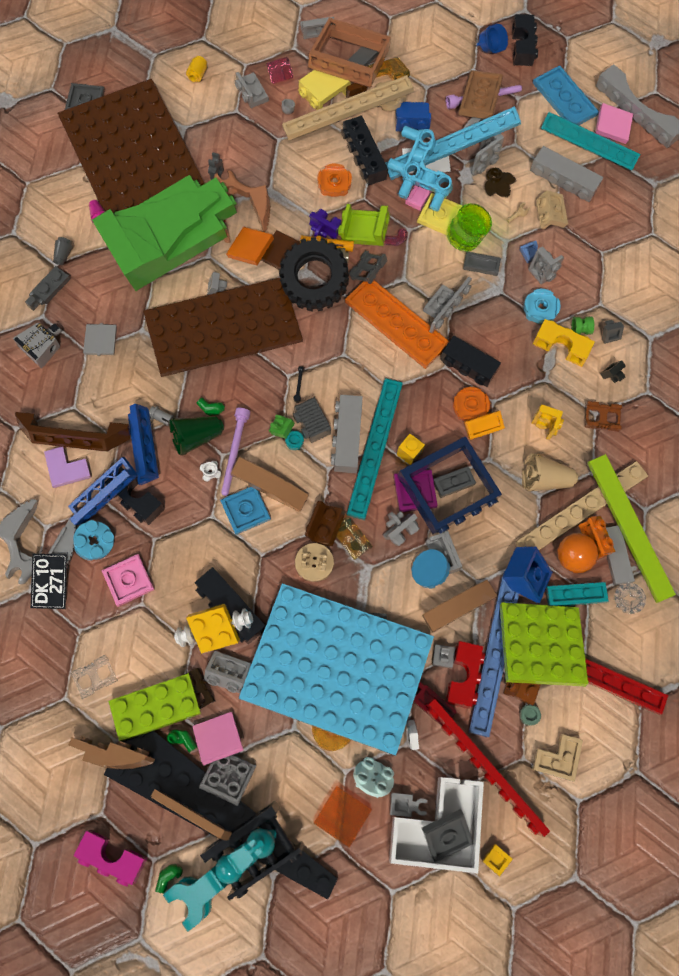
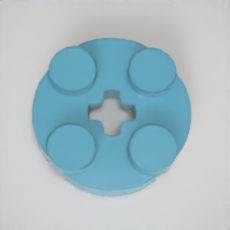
[523,289,561,324]
[73,520,114,561]

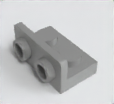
[234,72,269,108]
[528,246,564,285]
[204,651,251,694]

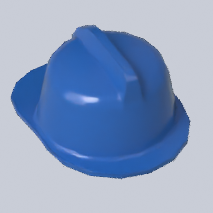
[476,24,508,53]

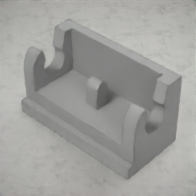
[426,531,462,574]

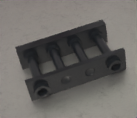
[200,801,304,901]

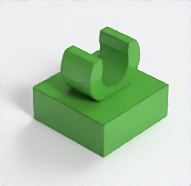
[269,414,295,439]

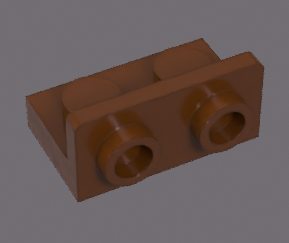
[305,501,346,547]

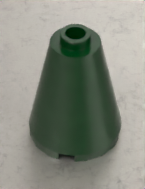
[169,417,224,455]

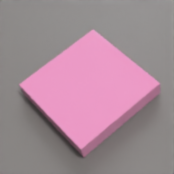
[595,103,633,144]
[102,554,154,607]
[192,712,244,765]

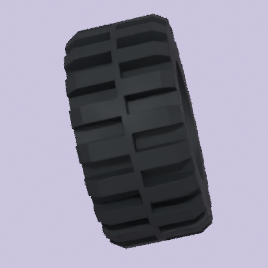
[279,237,349,312]

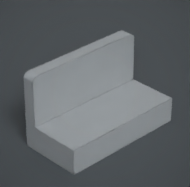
[300,17,335,39]

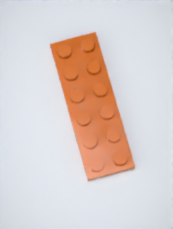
[345,280,449,369]

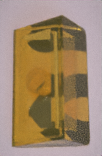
[336,517,373,560]

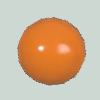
[557,533,599,573]

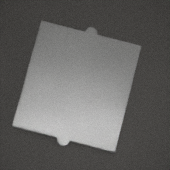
[83,323,117,357]

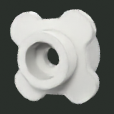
[200,461,221,482]

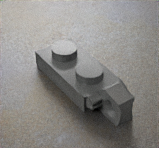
[25,266,70,311]

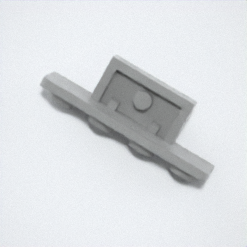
[423,277,472,333]

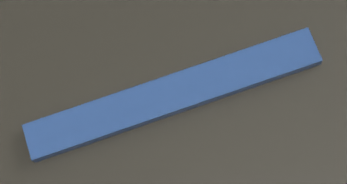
[468,576,519,738]

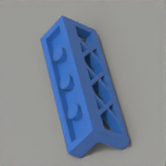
[128,404,159,485]
[68,457,138,525]

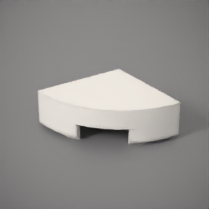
[406,720,419,750]

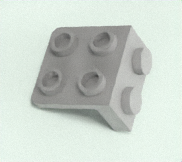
[471,134,504,176]

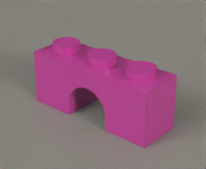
[74,830,147,887]

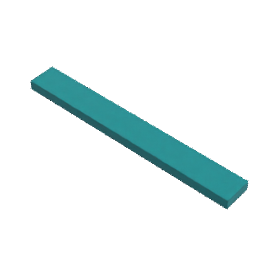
[347,378,403,520]

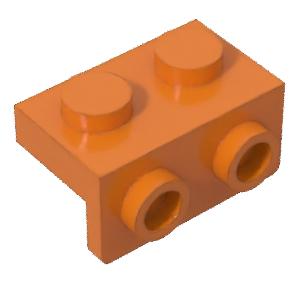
[578,516,615,560]

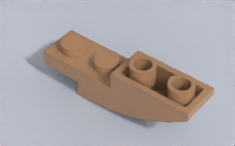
[68,736,155,769]

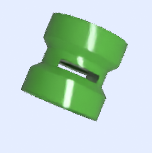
[571,316,594,335]

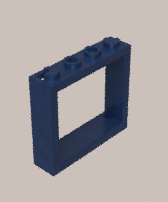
[398,436,502,535]

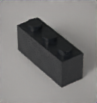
[440,336,501,387]

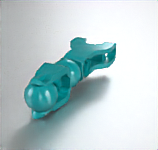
[163,828,276,932]

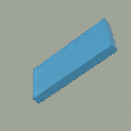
[533,66,599,125]

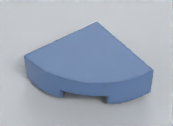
[519,241,538,264]

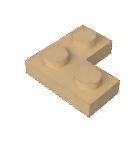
[532,734,583,782]

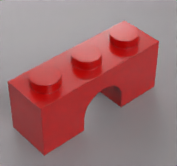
[446,641,485,709]

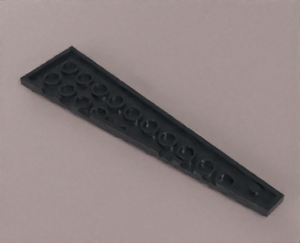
[104,731,338,900]

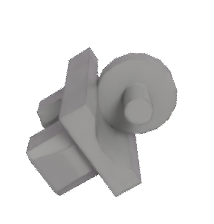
[383,512,420,546]

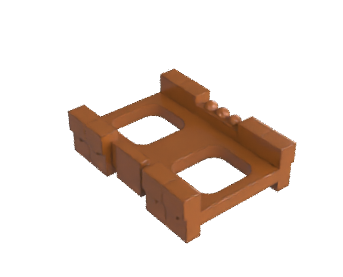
[585,401,622,432]

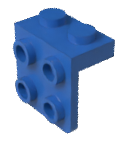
[396,102,431,131]

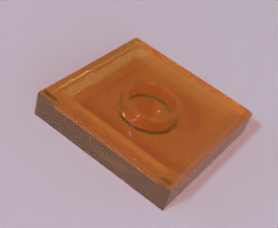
[314,786,372,848]

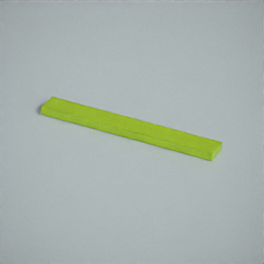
[587,454,676,603]

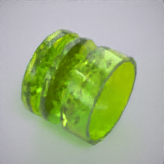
[447,203,492,252]

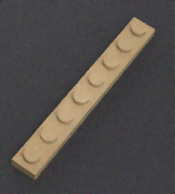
[282,75,414,141]
[516,461,648,550]

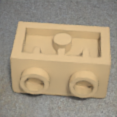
[536,190,568,229]

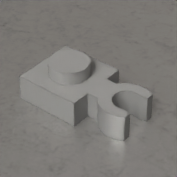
[390,793,427,817]

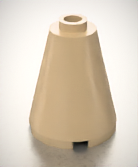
[522,453,578,492]

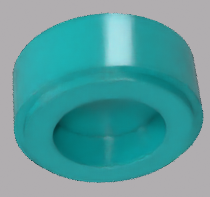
[285,431,304,450]

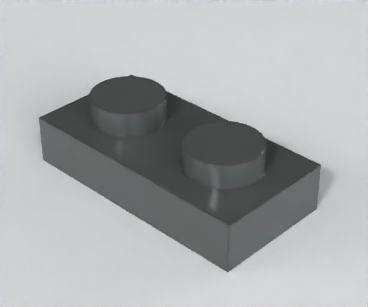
[433,466,476,498]

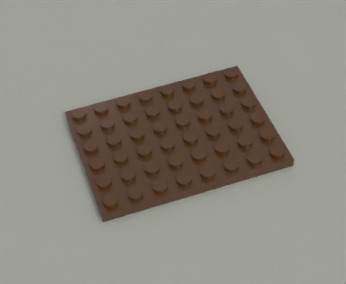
[58,78,205,213]

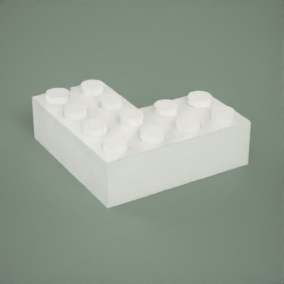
[389,777,484,873]

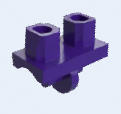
[309,209,341,239]

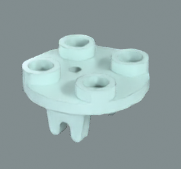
[353,757,394,798]

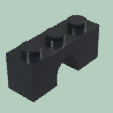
[512,14,538,66]
[105,467,165,526]

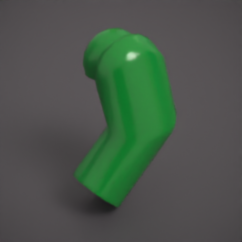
[196,398,225,416]

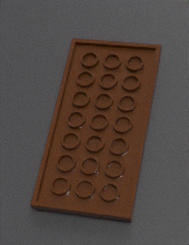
[143,278,303,377]

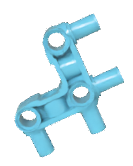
[387,125,453,212]

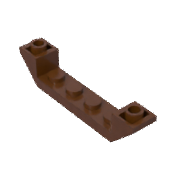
[15,412,131,452]

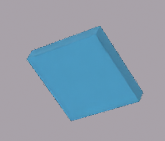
[220,487,271,535]

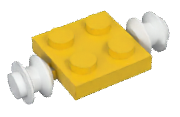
[174,604,253,654]

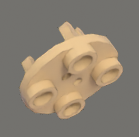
[295,543,334,582]

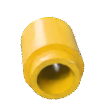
[186,56,207,82]

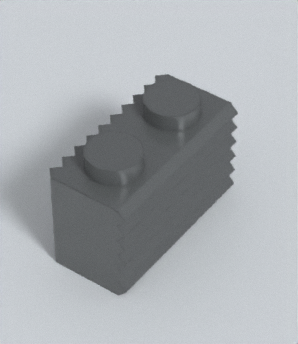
[293,397,331,443]

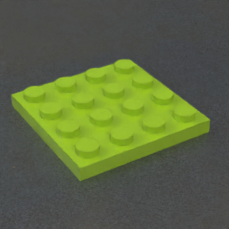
[500,602,588,687]

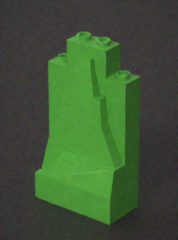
[92,175,237,291]

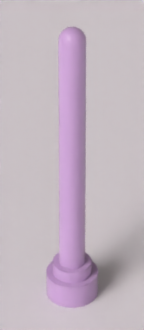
[446,85,522,110]
[221,408,251,496]

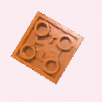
[226,227,274,266]

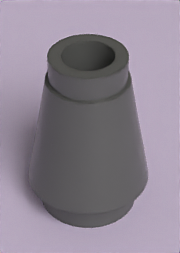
[53,237,73,265]

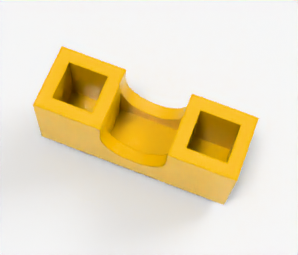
[533,319,595,367]

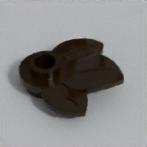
[484,167,516,197]

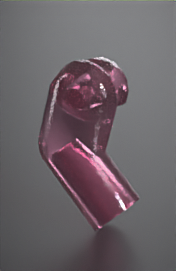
[384,229,408,246]

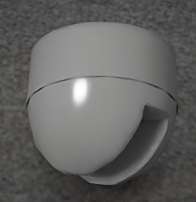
[281,99,295,115]

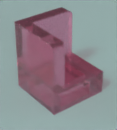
[266,57,293,84]

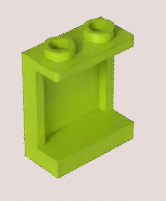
[338,204,390,246]

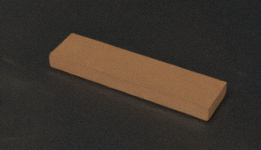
[151,789,232,841]

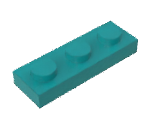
[546,582,609,606]

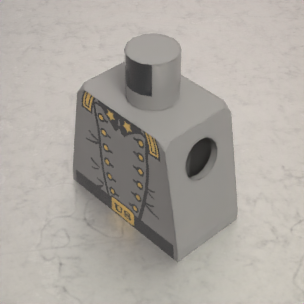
[13,323,62,369]

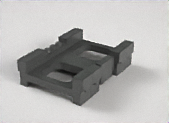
[349,250,388,284]

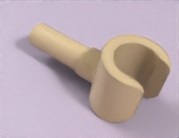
[507,202,530,223]

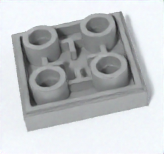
[199,755,256,806]

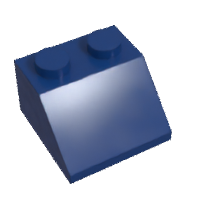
[503,547,553,603]

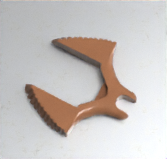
[214,170,271,243]

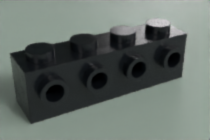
[341,115,388,186]

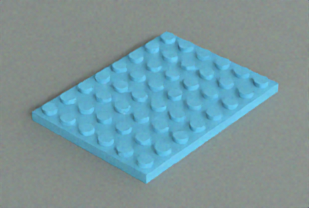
[239,583,434,756]

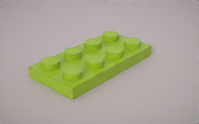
[108,673,201,742]

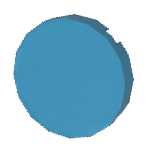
[412,549,450,589]

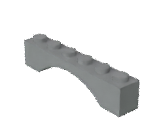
[596,64,679,149]

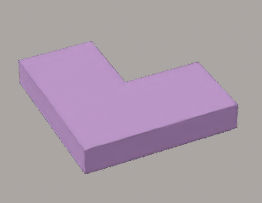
[44,447,91,488]

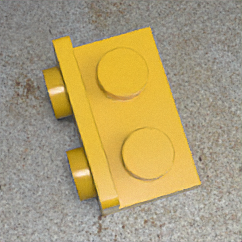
[531,404,564,440]

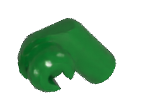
[167,730,198,753]
[155,864,183,894]

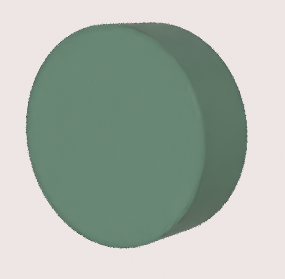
[519,704,541,726]

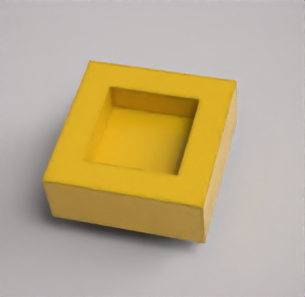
[482,844,513,877]

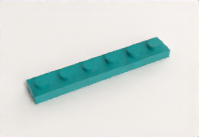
[541,112,641,170]

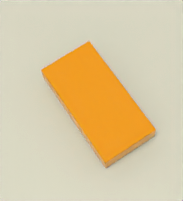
[464,410,505,440]

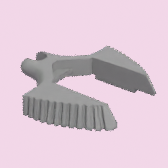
[0,499,76,584]

